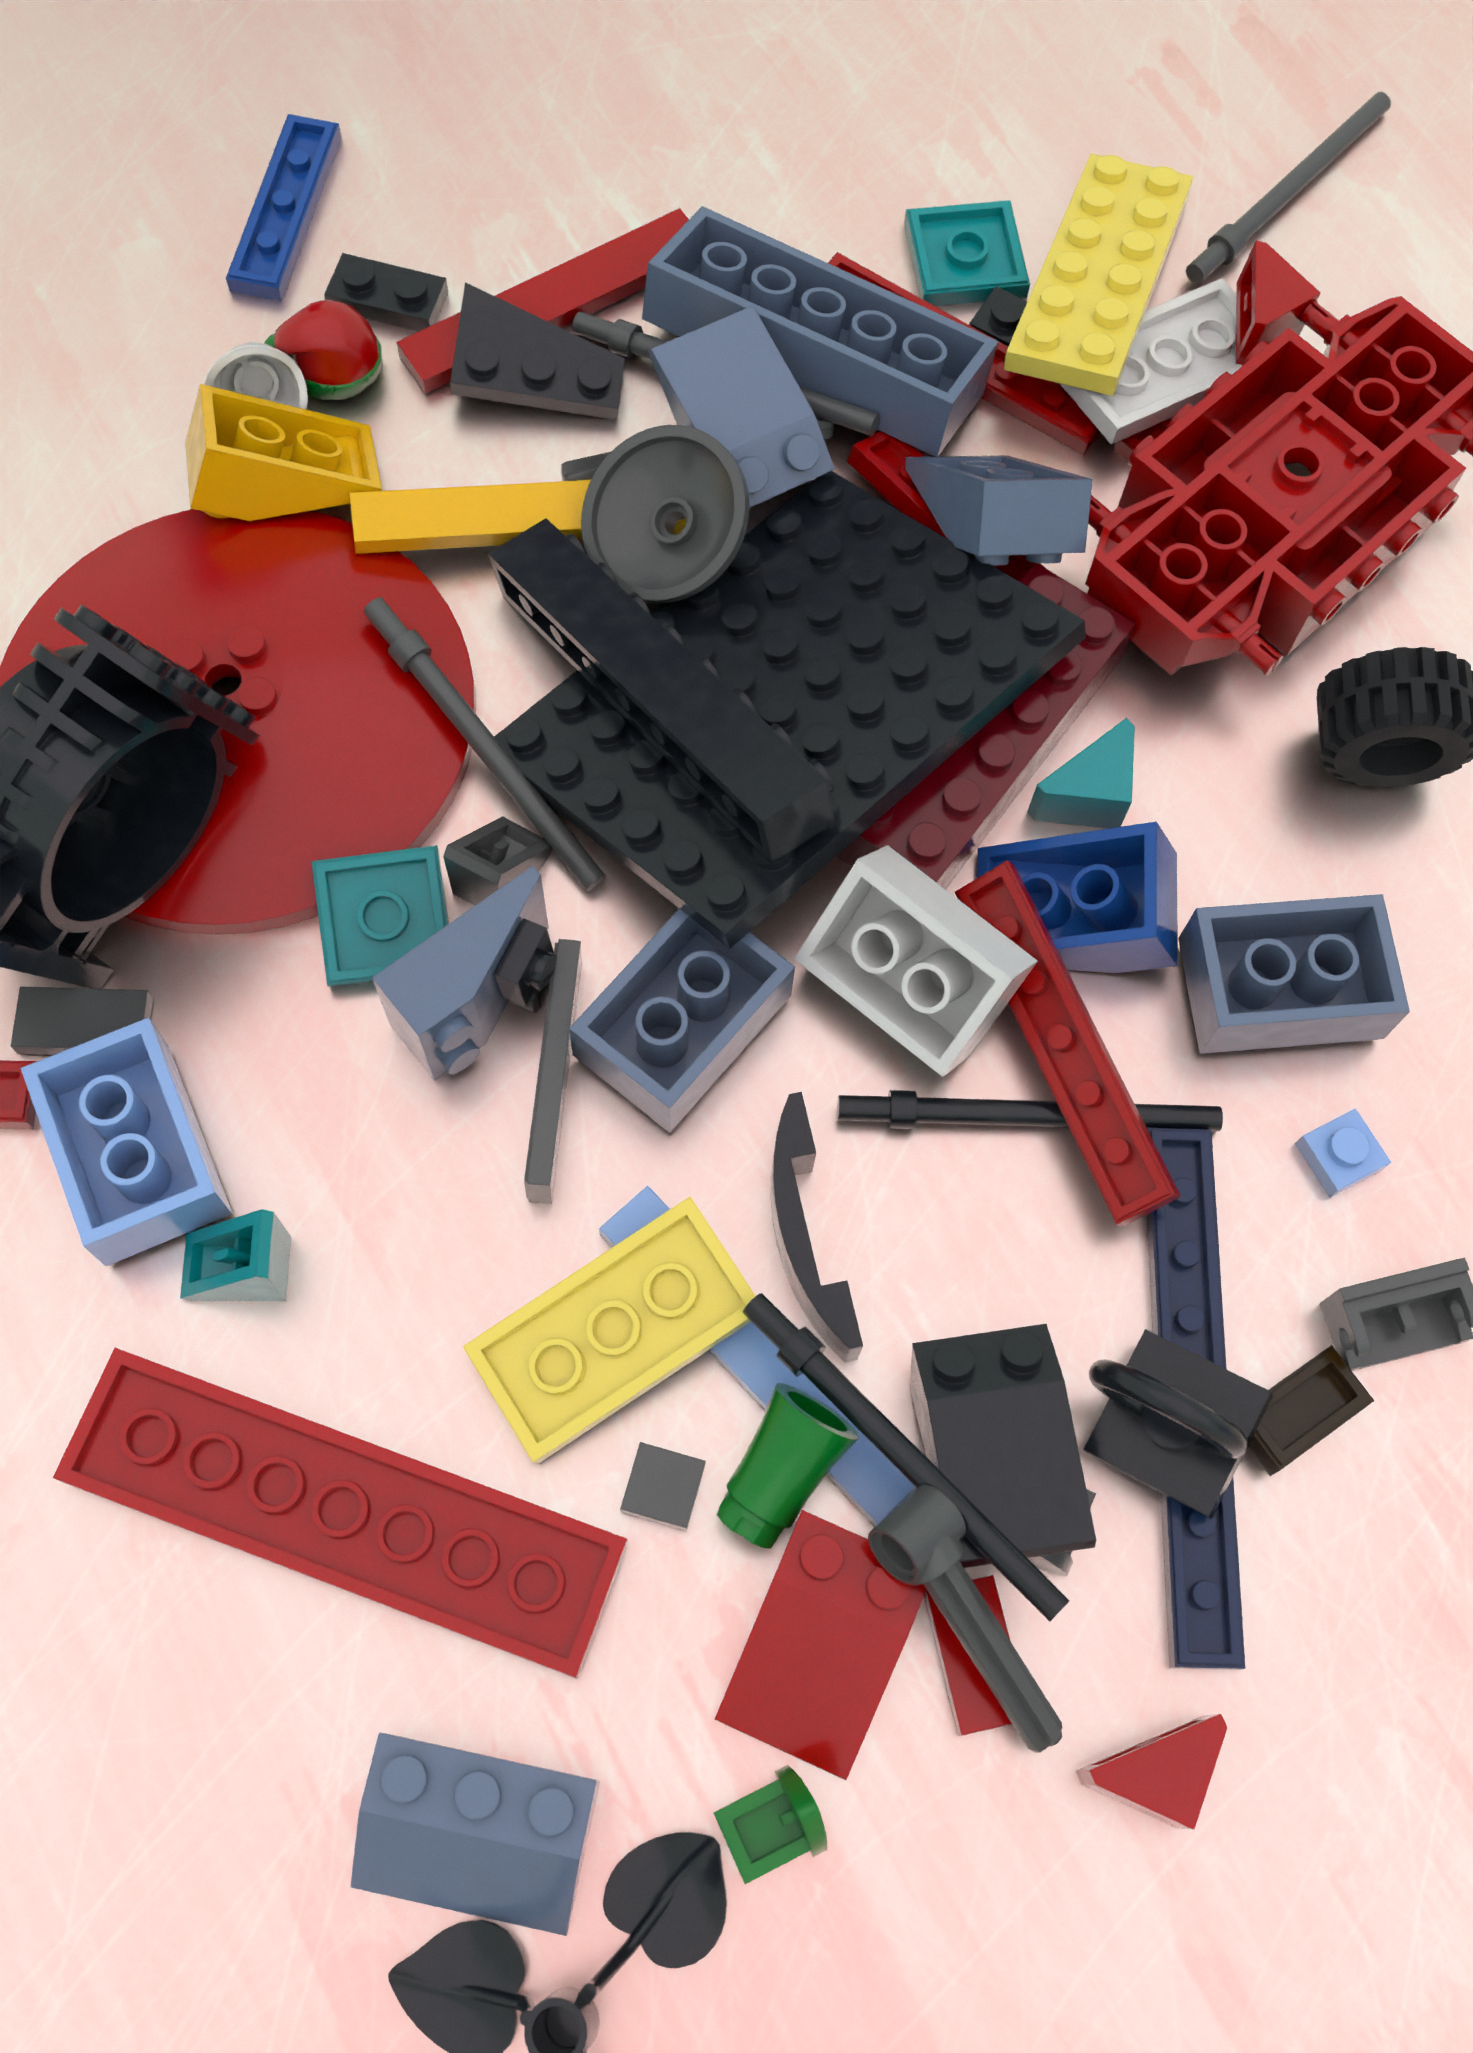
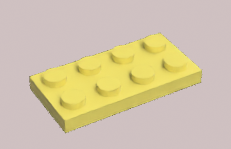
[462,1196,756,1464]

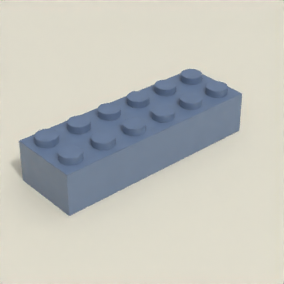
[642,206,999,456]

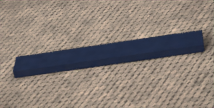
[1147,1128,1246,1670]

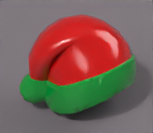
[264,300,382,401]

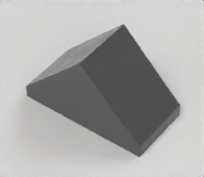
[443,816,553,906]

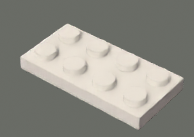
[1060,278,1242,445]

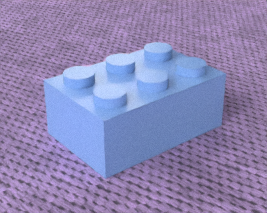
[21,1017,232,1266]

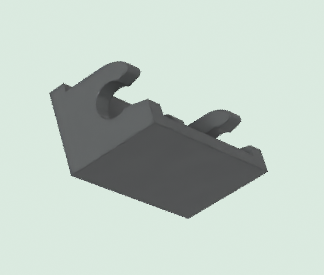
[1319,1257,1473,1371]

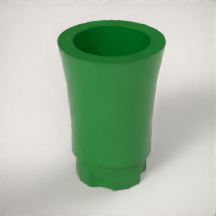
[717,1383,859,1549]

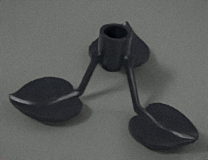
[388,1832,728,2053]

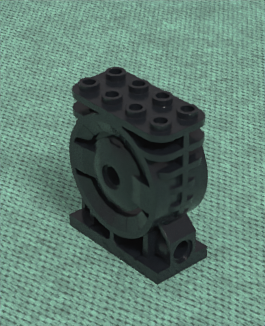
[0,604,260,989]

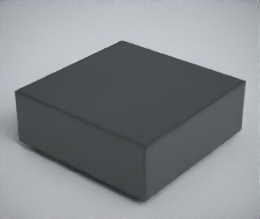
[620,1442,706,1531]

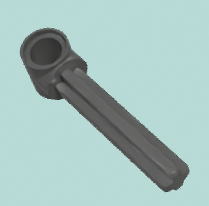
[868,1485,1062,1753]

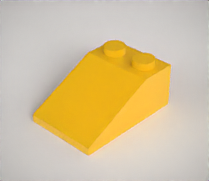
[185,384,382,521]

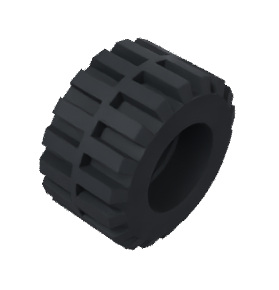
[1316,647,1473,787]

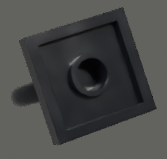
[1083,1329,1273,1520]

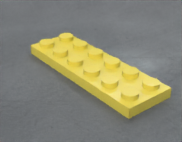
[1004,153,1194,396]

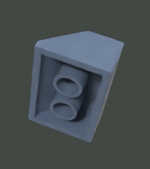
[350,1732,600,1936]

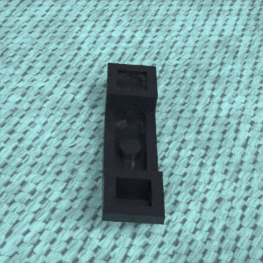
[770,1092,863,1362]

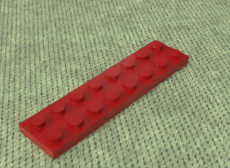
[53,1348,628,1679]

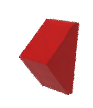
[1236,241,1321,365]
[1076,1713,1228,1830]

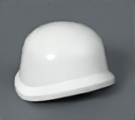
[205,342,308,409]

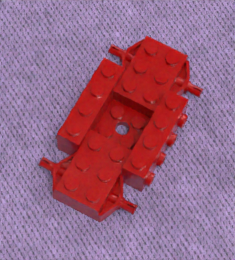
[1085,296,1473,676]

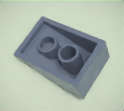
[648,306,835,508]
[905,455,1093,566]
[372,866,549,1081]

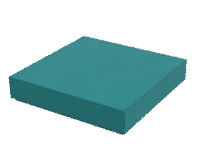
[904,200,1030,306]
[311,845,449,988]

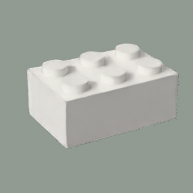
[794,845,1038,1077]

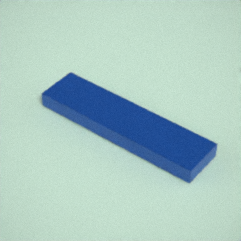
[226,114,342,301]

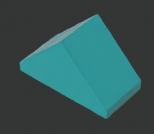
[1027,718,1135,829]
[180,1209,291,1301]

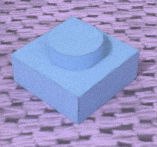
[1295,1108,1392,1198]

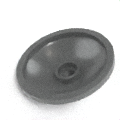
[581,425,749,604]

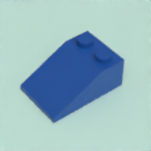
[977,821,1178,973]

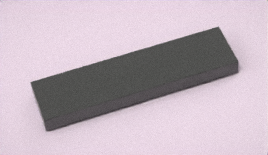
[524,939,582,1204]

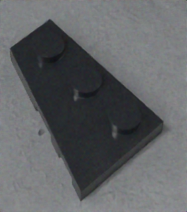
[450,282,625,420]

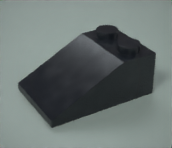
[910,1323,1097,1568]

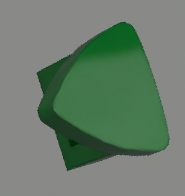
[713,1765,827,1884]

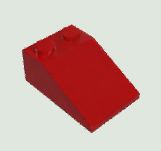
[714,1510,926,1780]

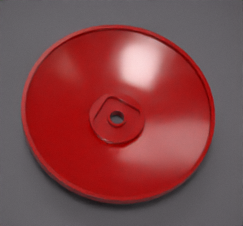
[0,509,476,935]

